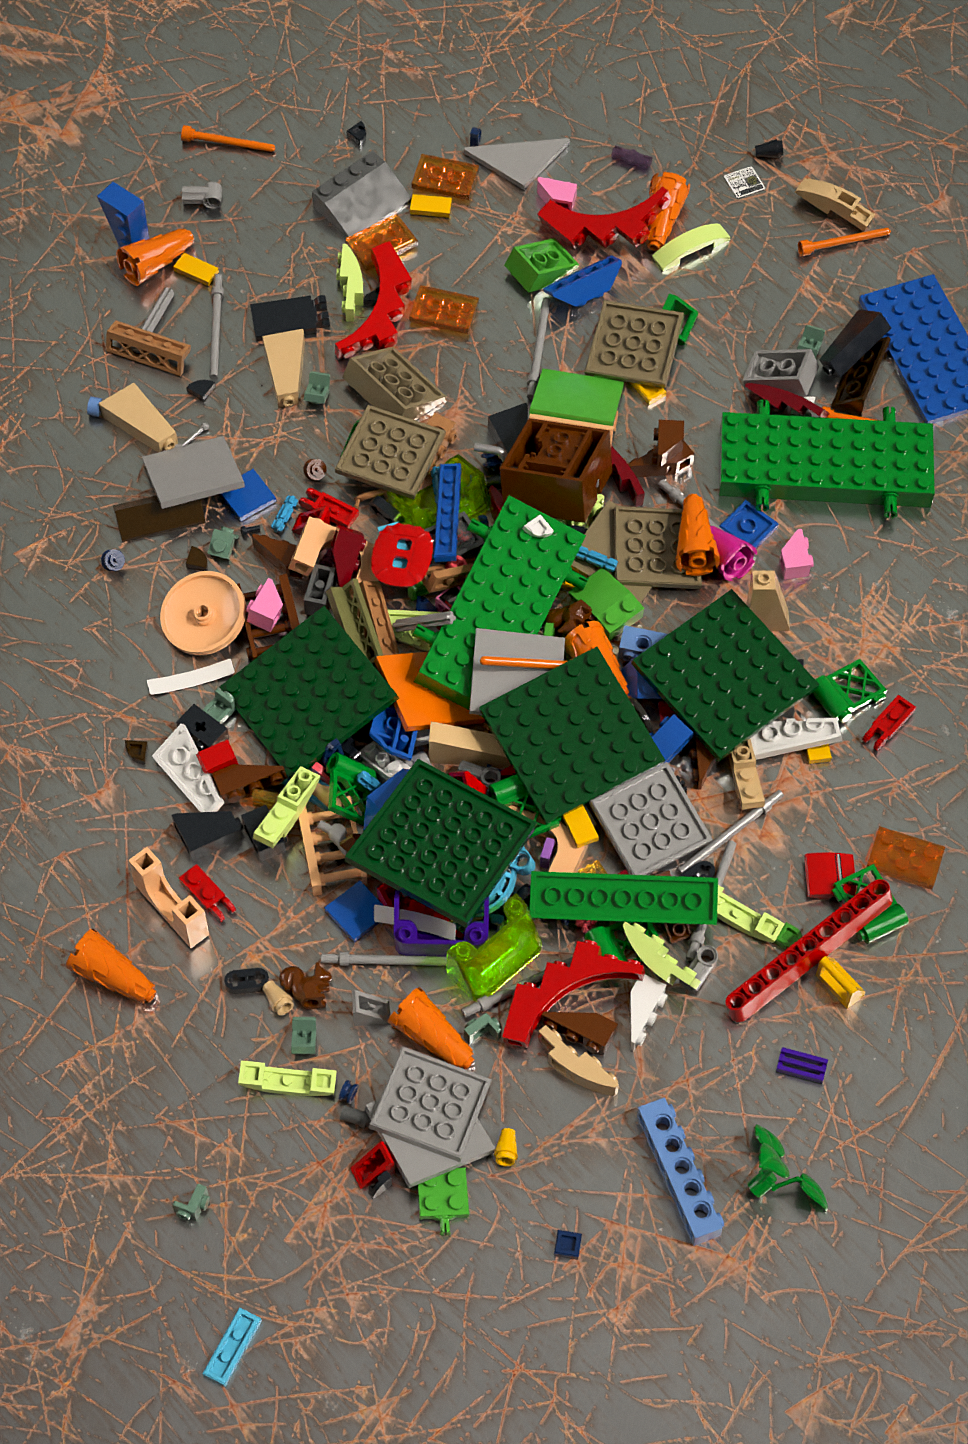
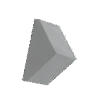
[351,990,390,1026]

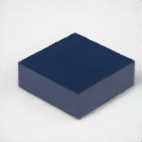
[554,1230,582,1260]

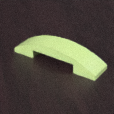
[652,224,730,271]
[717,885,785,943]
[238,1060,337,1096]

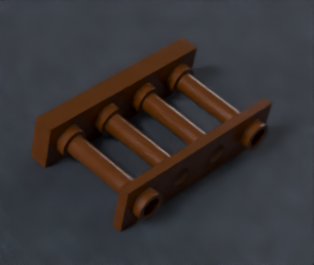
[237,574,300,661]

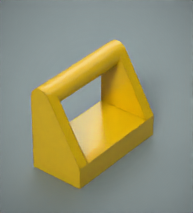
[815,956,865,1009]

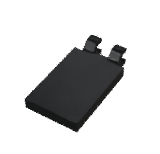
[250,295,330,342]

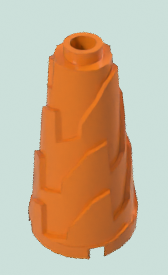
[645,172,690,251]
[116,228,194,286]
[675,494,720,576]
[564,621,629,697]
[66,929,157,1004]
[387,987,475,1070]

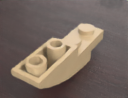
[795,178,875,231]
[728,739,765,810]
[538,1025,619,1096]

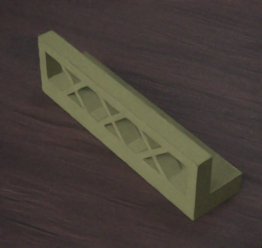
[326,579,384,666]

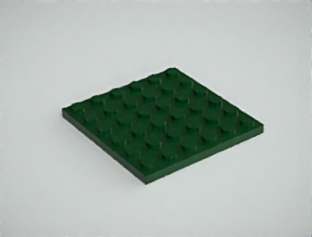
[631,589,820,761]
[219,606,399,779]
[479,647,665,825]
[345,759,537,928]

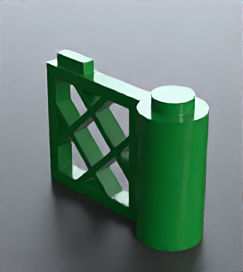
[812,659,887,723]
[326,752,377,826]
[488,774,561,838]
[832,864,909,944]
[584,921,664,980]

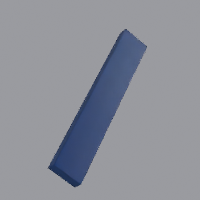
[434,463,462,562]

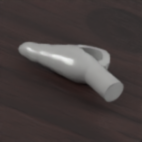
[317,820,348,855]

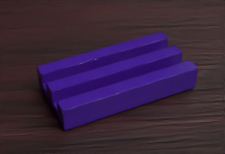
[776,1047,828,1084]

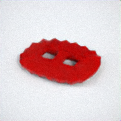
[371,523,433,587]

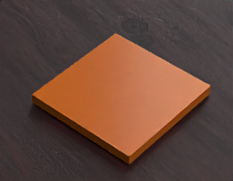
[374,651,485,732]

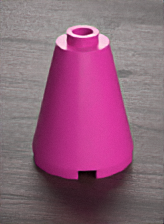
[710,526,757,581]

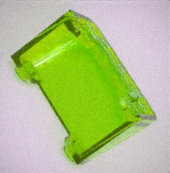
[387,454,491,530]
[447,893,542,1001]

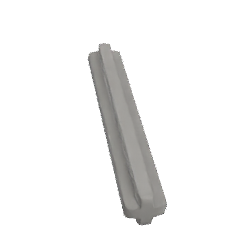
[131,287,174,354]
[392,611,456,632]

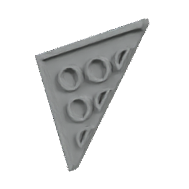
[464,138,570,190]

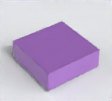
[540,837,555,869]

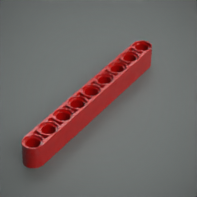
[725,879,893,1022]

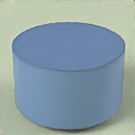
[87,396,102,417]

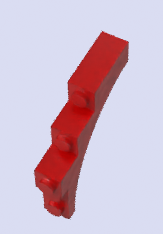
[537,186,672,249]
[335,241,412,360]
[502,940,645,1048]

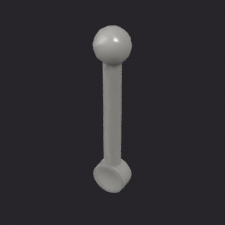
[175,423,209,448]

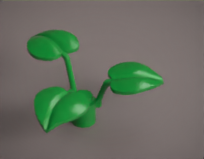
[747,1124,828,1212]

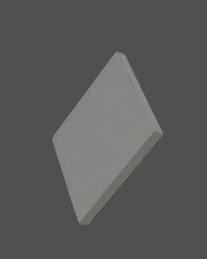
[142,436,245,509]
[469,628,565,715]
[589,762,713,875]
[369,1046,492,1162]
[364,1099,496,1188]

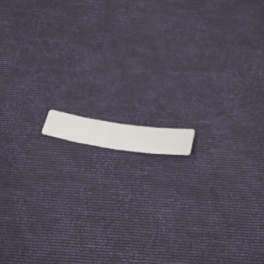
[147,659,235,695]
[374,905,456,940]

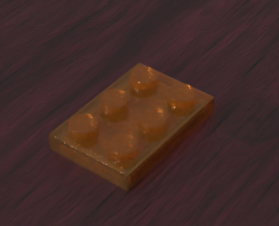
[411,154,479,200]
[345,214,418,271]
[409,285,479,334]
[867,826,945,889]

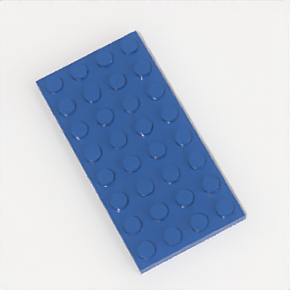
[859,274,968,424]

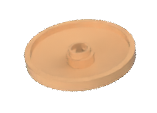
[160,571,247,655]

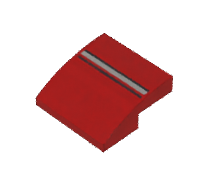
[804,852,857,900]

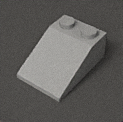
[743,349,819,397]

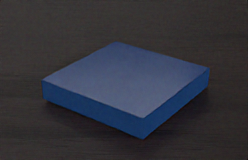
[219,469,277,522]
[719,500,779,549]
[324,880,384,943]

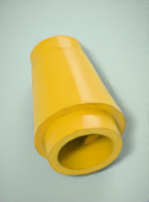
[494,1128,518,1166]

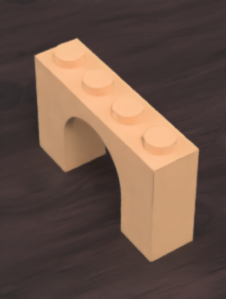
[288,517,378,583]
[508,805,589,873]
[128,847,209,948]

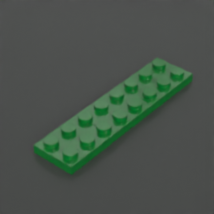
[529,871,718,925]

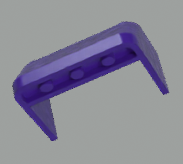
[394,889,489,957]

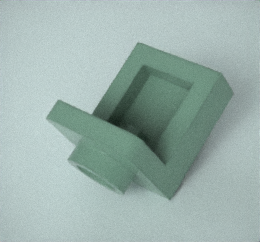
[797,324,825,358]
[304,371,330,404]
[207,526,239,560]
[203,688,235,724]
[464,1013,502,1045]
[291,1017,317,1054]
[172,1184,210,1221]

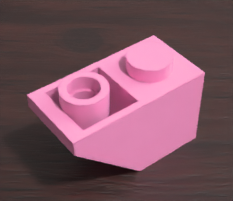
[537,177,577,211]
[779,529,814,580]
[246,578,283,632]

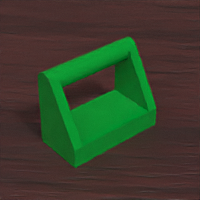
[662,294,699,345]

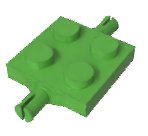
[417,1168,469,1236]

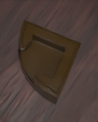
[186,546,208,571]
[125,740,148,765]

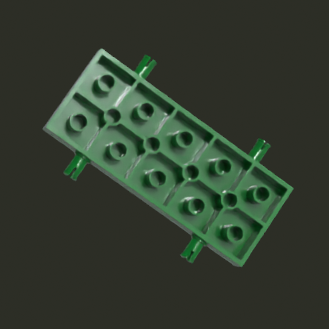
[719,399,935,519]
[412,495,589,718]

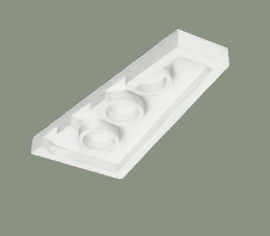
[750,718,842,760]
[152,724,225,812]

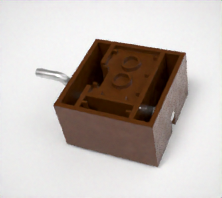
[474,418,612,523]

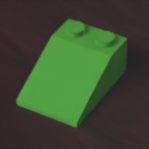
[504,238,579,292]
[568,567,644,641]

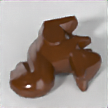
[544,599,596,638]
[279,962,332,1009]

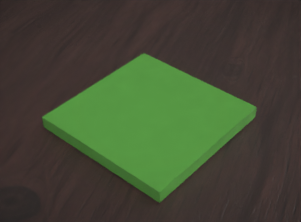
[529,368,624,426]

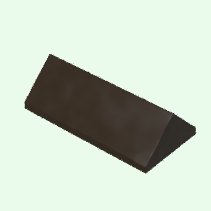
[831,336,891,417]
[113,496,206,542]

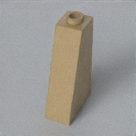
[262,329,305,408]
[99,383,178,453]
[746,571,790,631]
[429,722,510,768]

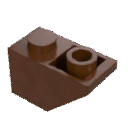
[653,420,684,467]

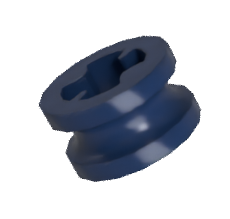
[339,1080,359,1104]

